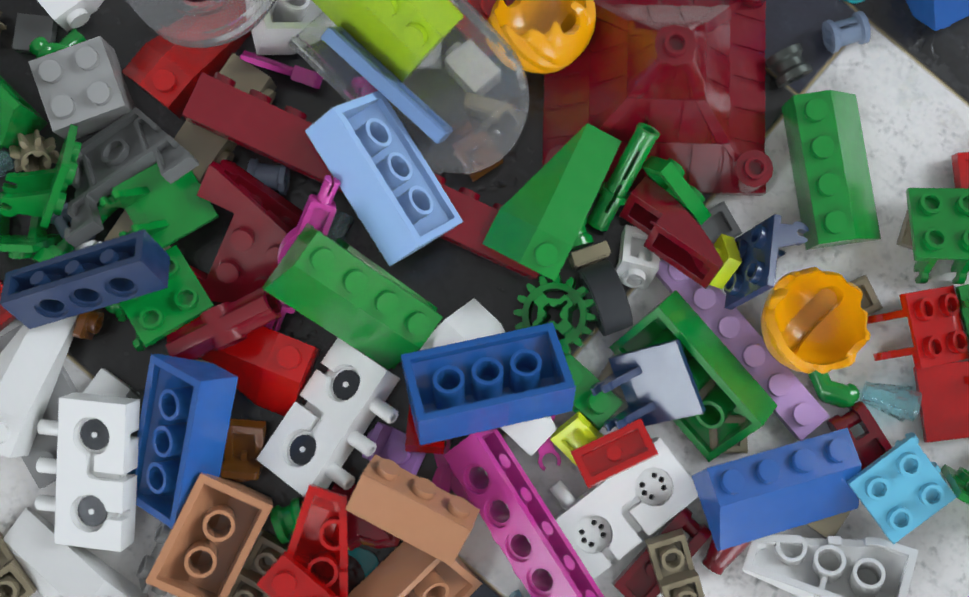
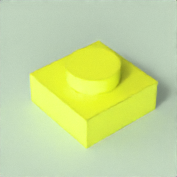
[709,234,742,289]
[550,411,604,466]

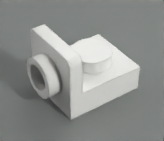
[615,225,660,289]

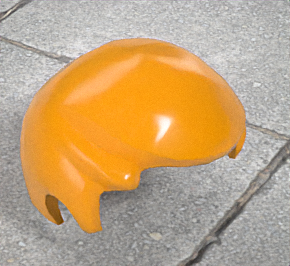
[488,0,596,74]
[761,267,870,374]

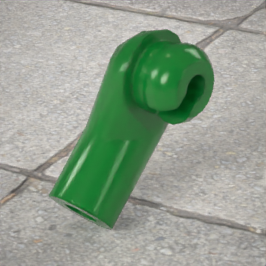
[29,29,87,59]

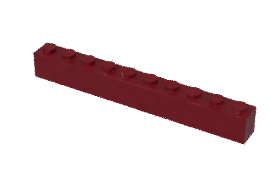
[182,72,539,280]

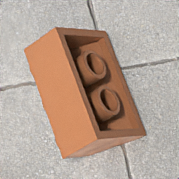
[345,454,480,566]
[145,472,273,597]
[348,541,483,597]

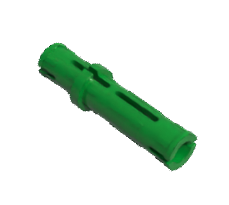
[587,123,660,231]

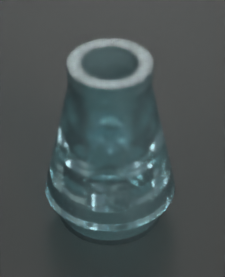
[860,381,922,422]

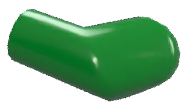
[808,371,860,408]

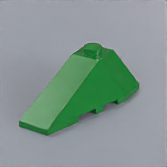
[482,123,621,281]

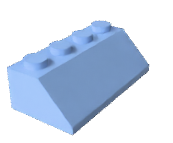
[305,91,463,266]

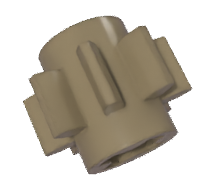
[9,129,59,172]

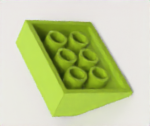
[312,0,464,83]

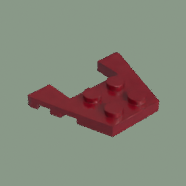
[189,161,292,303]

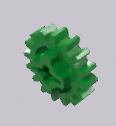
[513,274,597,355]

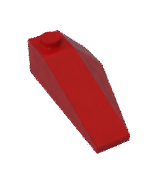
[122,0,252,119]
[172,317,321,417]
[287,484,348,597]

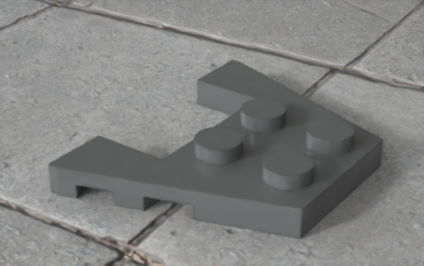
[64,107,200,248]

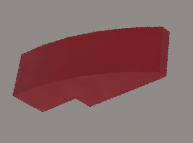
[619,176,723,289]

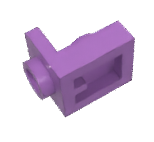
[362,422,426,475]

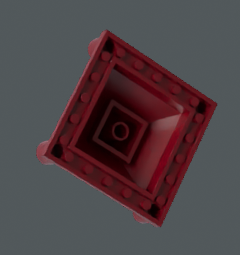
[542,0,773,196]

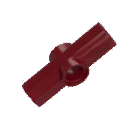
[166,288,282,360]

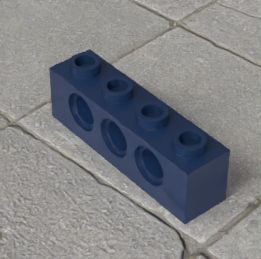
[0,229,170,329]

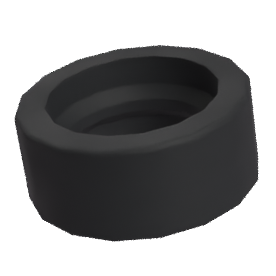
[578,259,633,336]

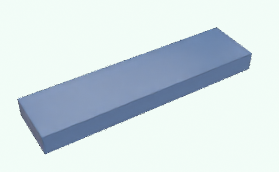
[320,27,453,144]

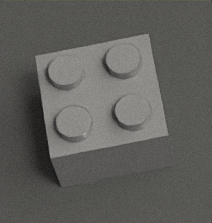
[29,36,135,139]

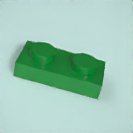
[642,156,711,226]
[564,354,623,431]

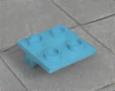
[847,432,957,544]

